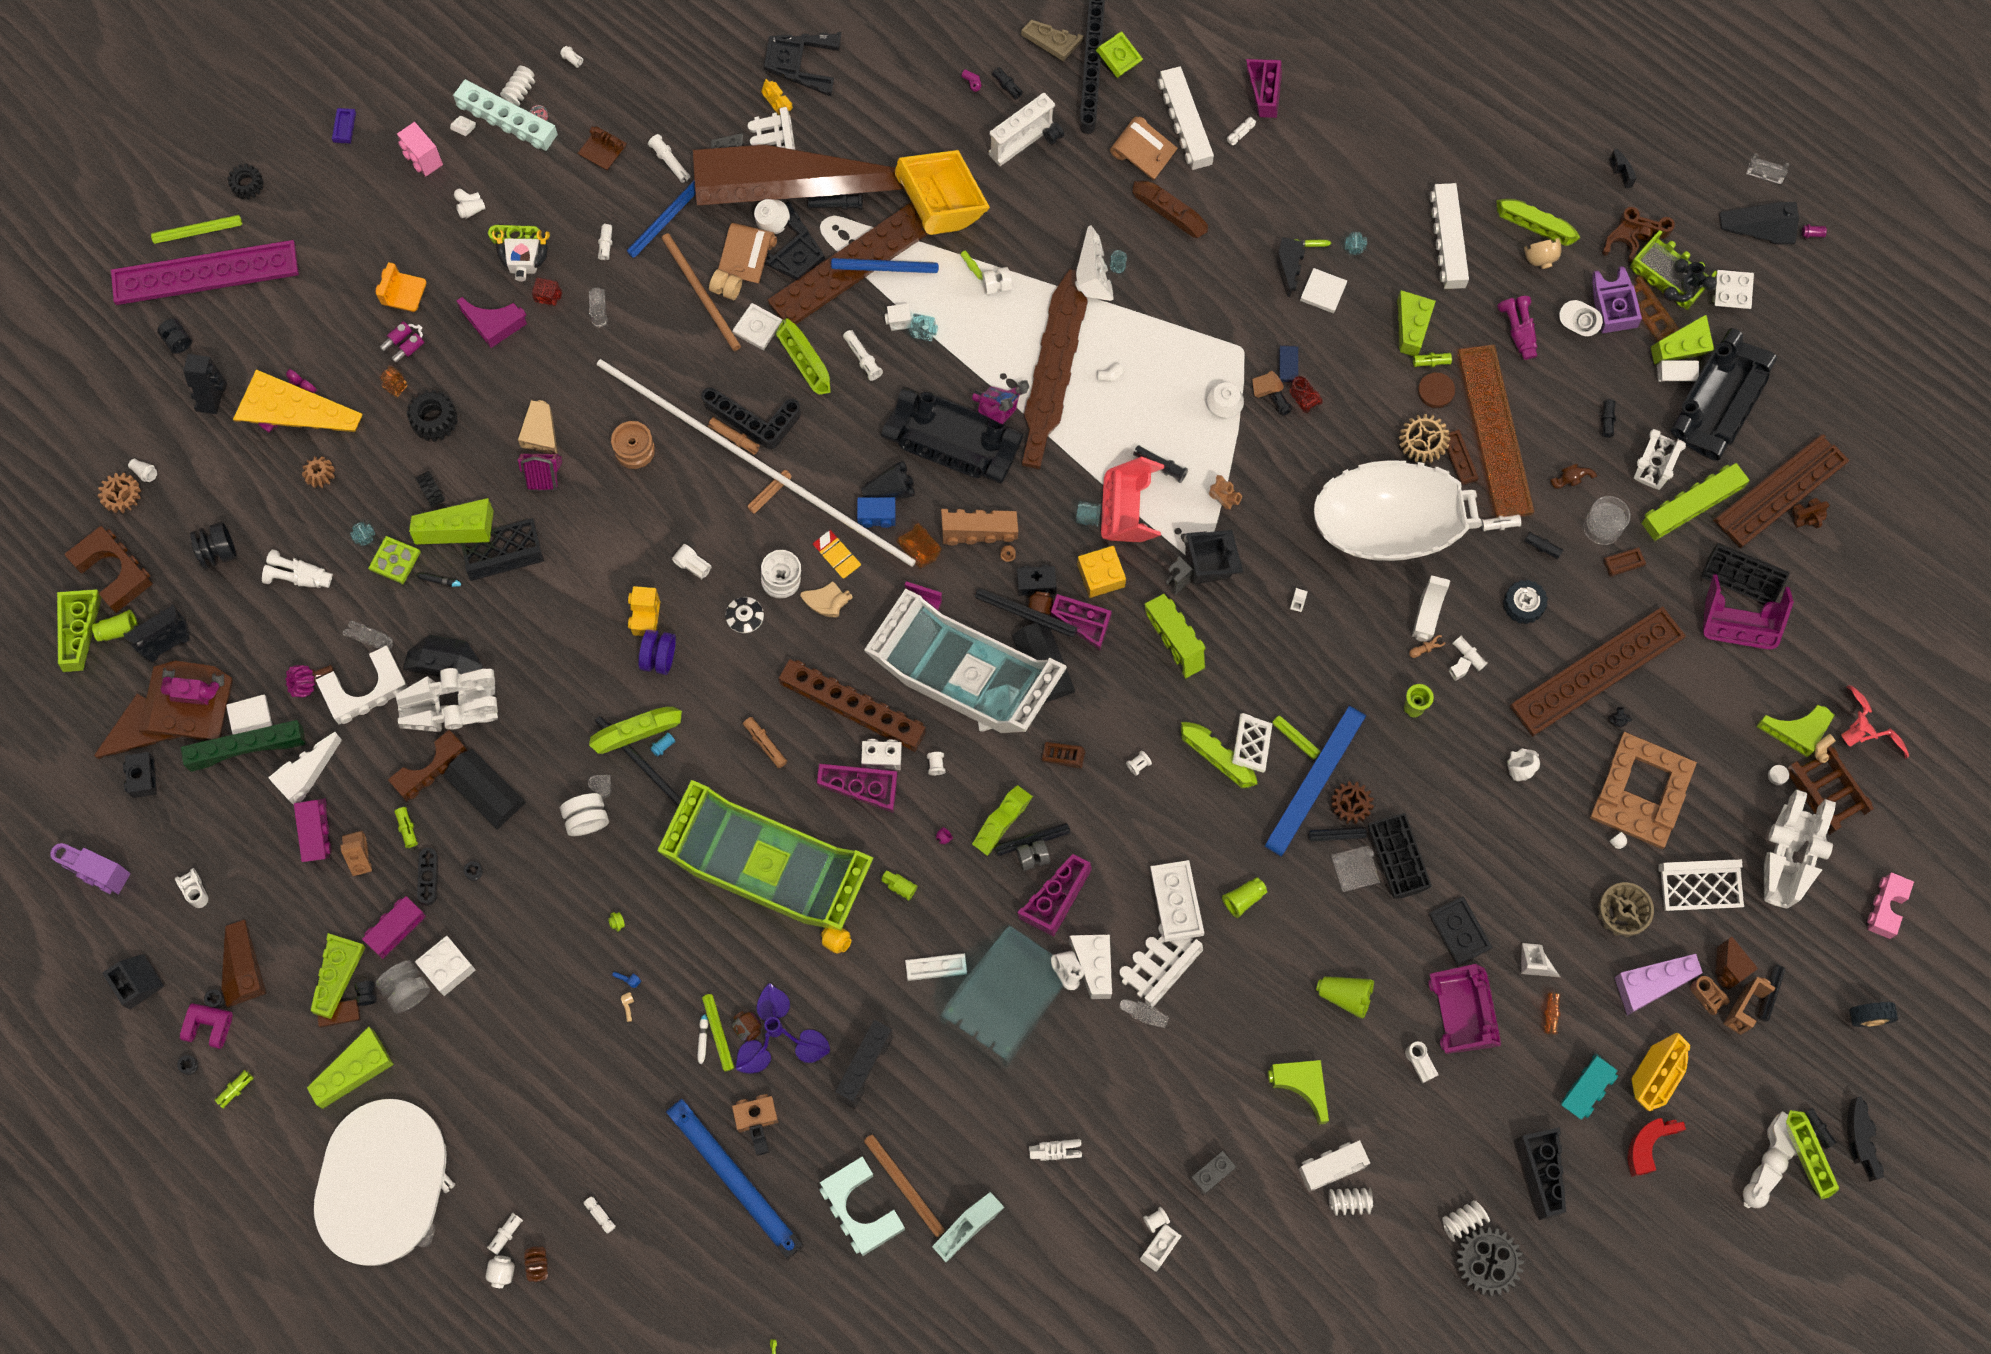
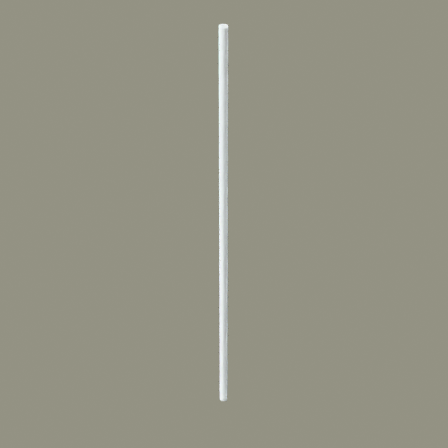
[597,359,916,567]

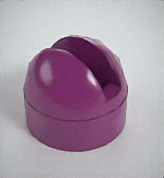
[936,827,953,845]

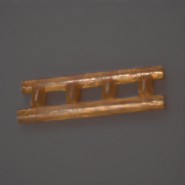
[1634,276,1680,342]

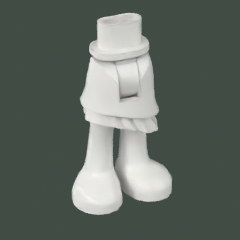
[262,549,333,588]

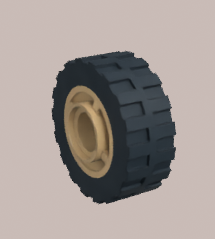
[1849,1002,1898,1027]

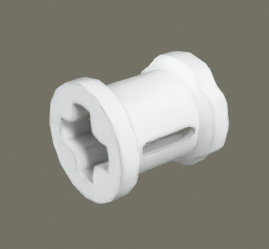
[1126,750,1152,776]
[927,752,946,776]
[1143,1206,1170,1233]

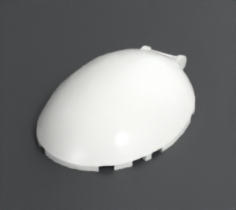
[1314,461,1482,561]

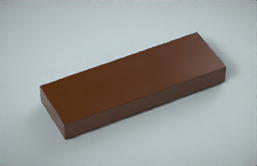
[1446,430,1479,485]

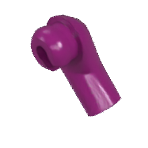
[961,69,982,92]

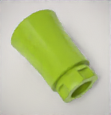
[92,610,138,641]
[1404,684,1434,718]
[1222,877,1267,918]

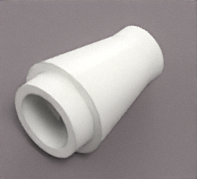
[456,199,485,219]
[128,459,157,482]

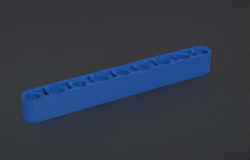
[1264,706,1366,857]

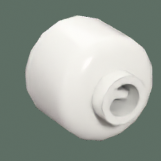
[486,1255,515,1288]

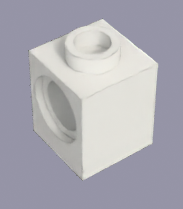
[885,303,913,331]

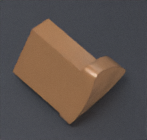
[1252,371,1284,398]

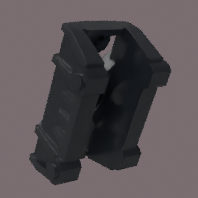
[123,604,189,662]

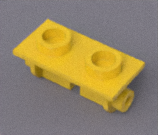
[761,79,793,115]

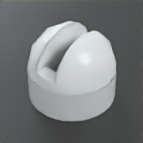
[1609,832,1627,849]

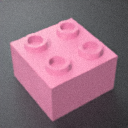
[397,122,443,177]

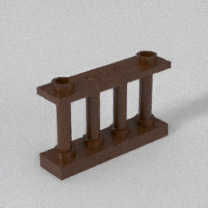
[1787,745,1874,835]

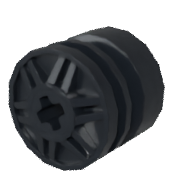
[190,521,237,569]

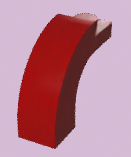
[1628,1118,1686,1177]

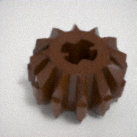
[524,1246,548,1282]

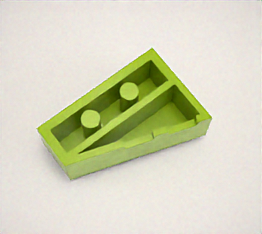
[1397,290,1436,356]
[1650,315,1714,364]

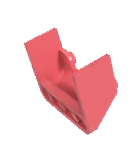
[1101,457,1164,542]

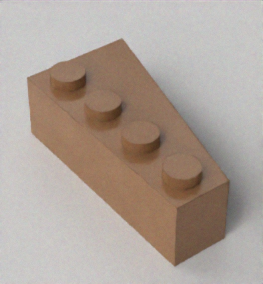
[941,509,1018,546]

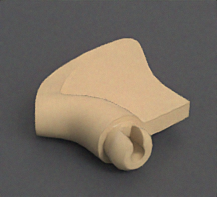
[801,582,853,617]

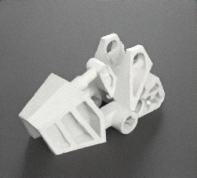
[396,668,498,732]
[1764,789,1836,909]

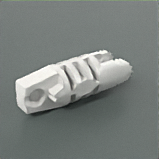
[1029,1139,1082,1161]

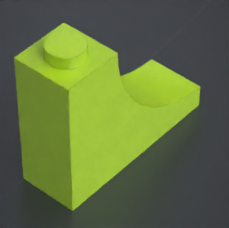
[1756,705,1835,757]
[1268,1060,1329,1125]

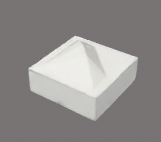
[450,116,476,136]

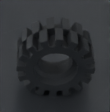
[227,164,264,200]
[415,471,445,507]

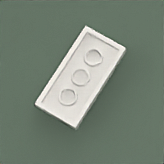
[1150,860,1204,942]

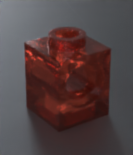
[532,278,562,306]

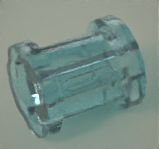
[1110,250,1127,273]

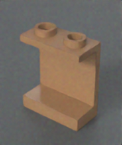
[1723,977,1775,1035]

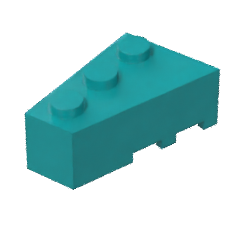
[1561,1053,1618,1120]

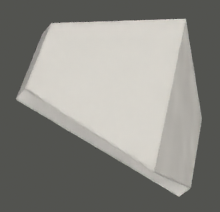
[1521,943,1560,977]

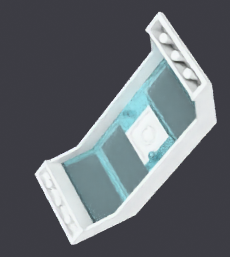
[864,589,1067,733]

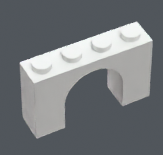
[316,645,408,724]

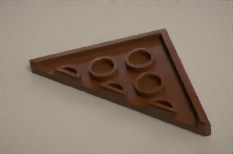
[94,694,179,759]

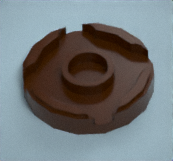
[1418,372,1455,408]

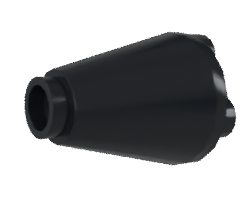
[861,461,915,499]

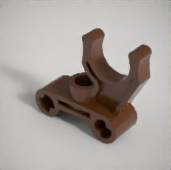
[1602,207,1675,263]

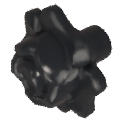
[1608,707,1632,727]

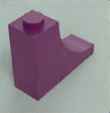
[456,297,527,348]

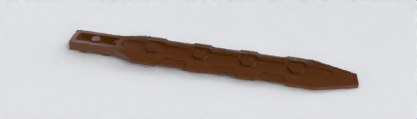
[1022,269,1088,469]

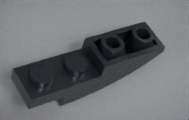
[1847,1096,1884,1182]

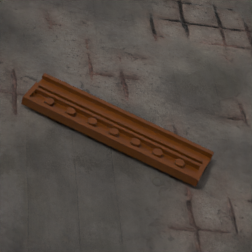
[1713,434,1850,549]

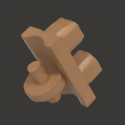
[1209,475,1242,510]

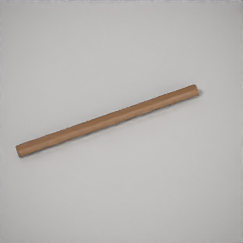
[662,234,741,351]

